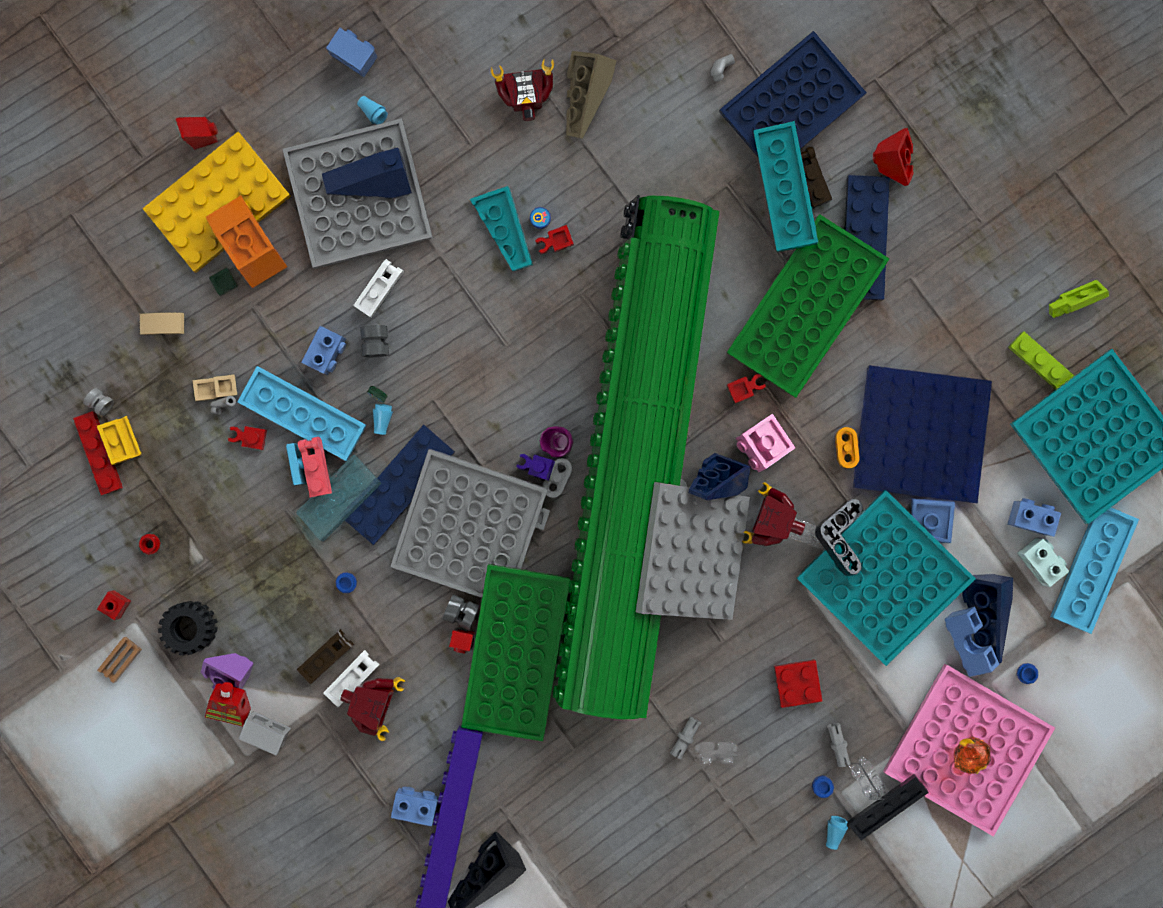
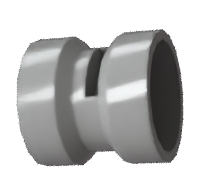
[83,388,114,417]

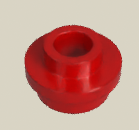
[139,534,161,555]

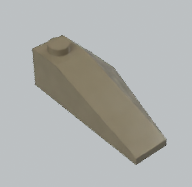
[566,51,617,139]

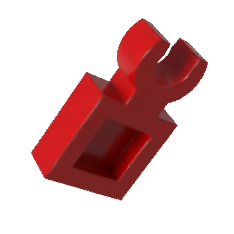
[535,225,574,254]
[726,374,766,404]
[228,426,267,450]

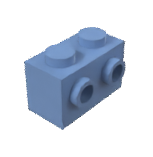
[326,28,377,77]
[301,326,346,375]
[1007,498,1061,537]
[391,787,439,826]

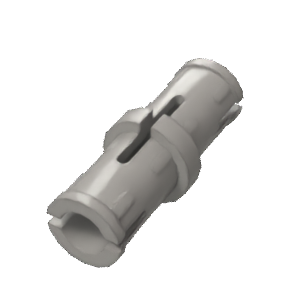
[670,716,701,759]
[827,723,851,767]

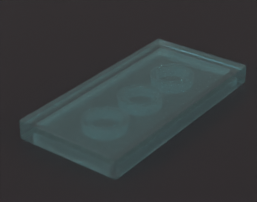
[296,454,382,542]

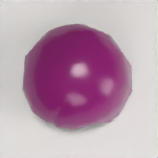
[539,426,573,457]

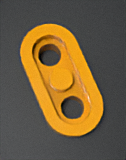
[835,427,859,468]

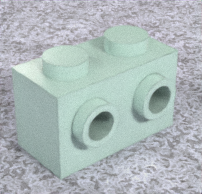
[1017,538,1069,587]

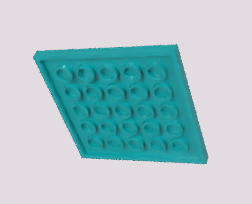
[1010,349,1163,524]
[796,490,976,666]

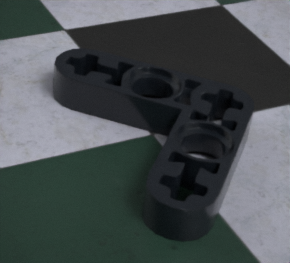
[815,499,863,576]

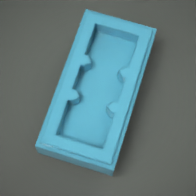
[286,443,306,485]

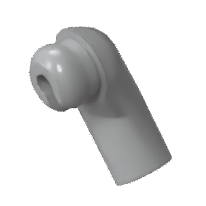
[710,54,735,82]
[210,396,236,415]

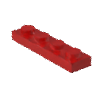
[73,411,123,495]

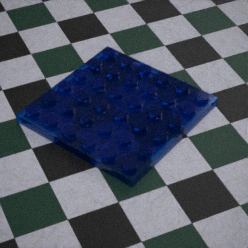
[853,365,992,504]

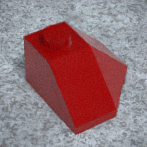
[873,128,914,186]

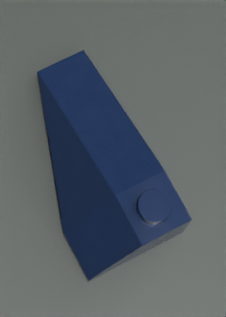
[322,148,412,199]
[689,453,751,500]
[962,574,1013,664]

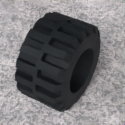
[158,601,218,656]

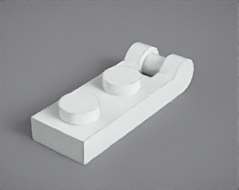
[353,259,404,318]
[324,650,380,707]

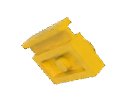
[97,416,142,465]

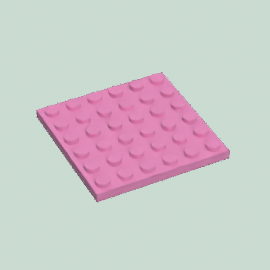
[883,664,1055,837]

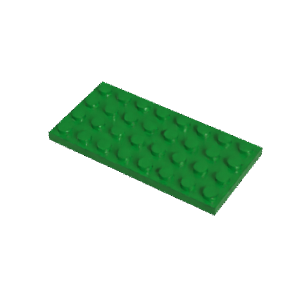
[727,214,890,398]
[461,564,570,741]

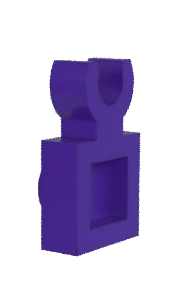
[516,454,555,481]

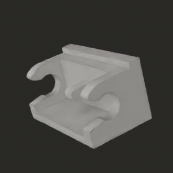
[238,711,291,756]

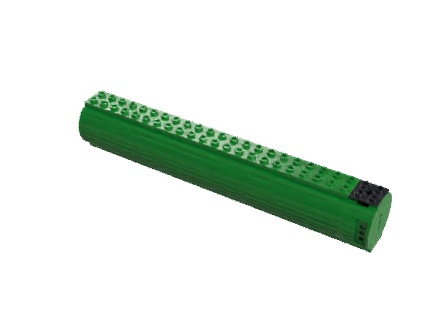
[553,195,720,719]

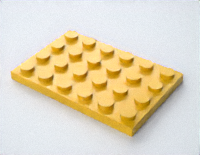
[142,132,291,273]

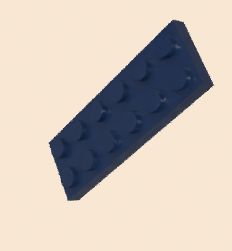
[845,175,890,301]
[343,425,455,545]

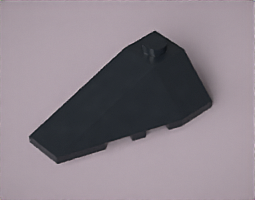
[448,832,526,908]

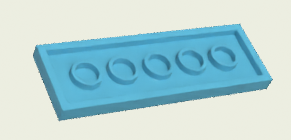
[237,366,367,461]
[1050,507,1139,634]

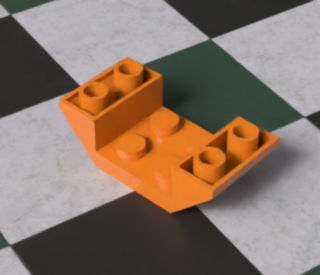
[206,195,288,288]

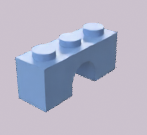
[945,607,1000,677]

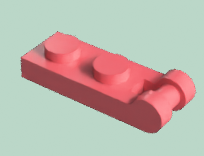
[298,436,332,497]

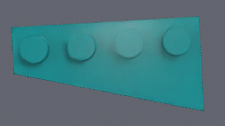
[470,186,533,272]

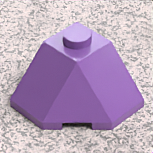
[201,653,253,689]

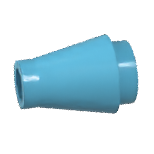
[357,96,388,125]
[373,404,393,435]
[826,816,848,850]

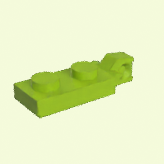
[1049,280,1109,318]

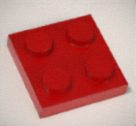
[774,659,823,708]

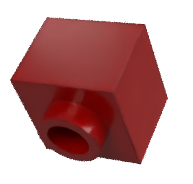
[97,590,131,620]
[449,628,475,653]

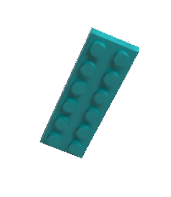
[753,121,818,252]

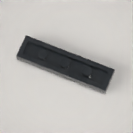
[847,774,929,841]

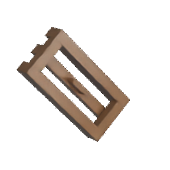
[97,637,142,683]

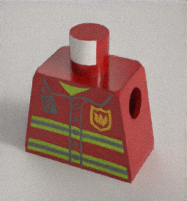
[205,682,251,727]

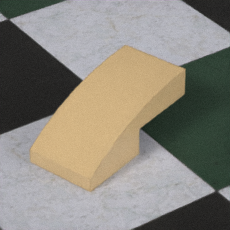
[140,313,184,335]
[192,375,237,402]

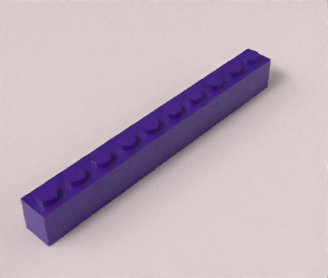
[415,725,483,908]

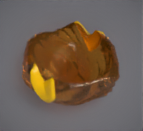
[953,737,991,774]

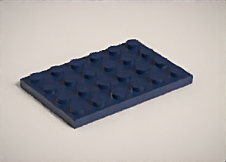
[719,31,867,157]

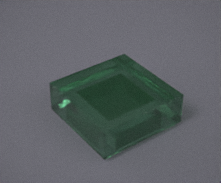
[209,268,238,296]

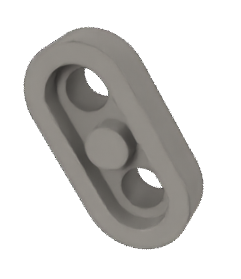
[543,458,572,498]

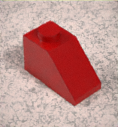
[176,117,218,150]

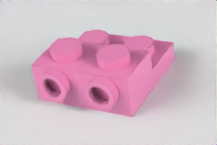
[736,414,795,473]

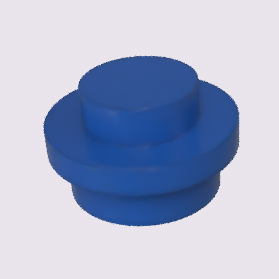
[336,573,357,593]
[1017,663,1038,684]

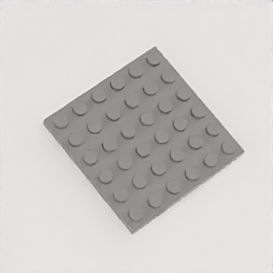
[283,118,433,269]
[390,449,548,598]
[636,482,750,620]

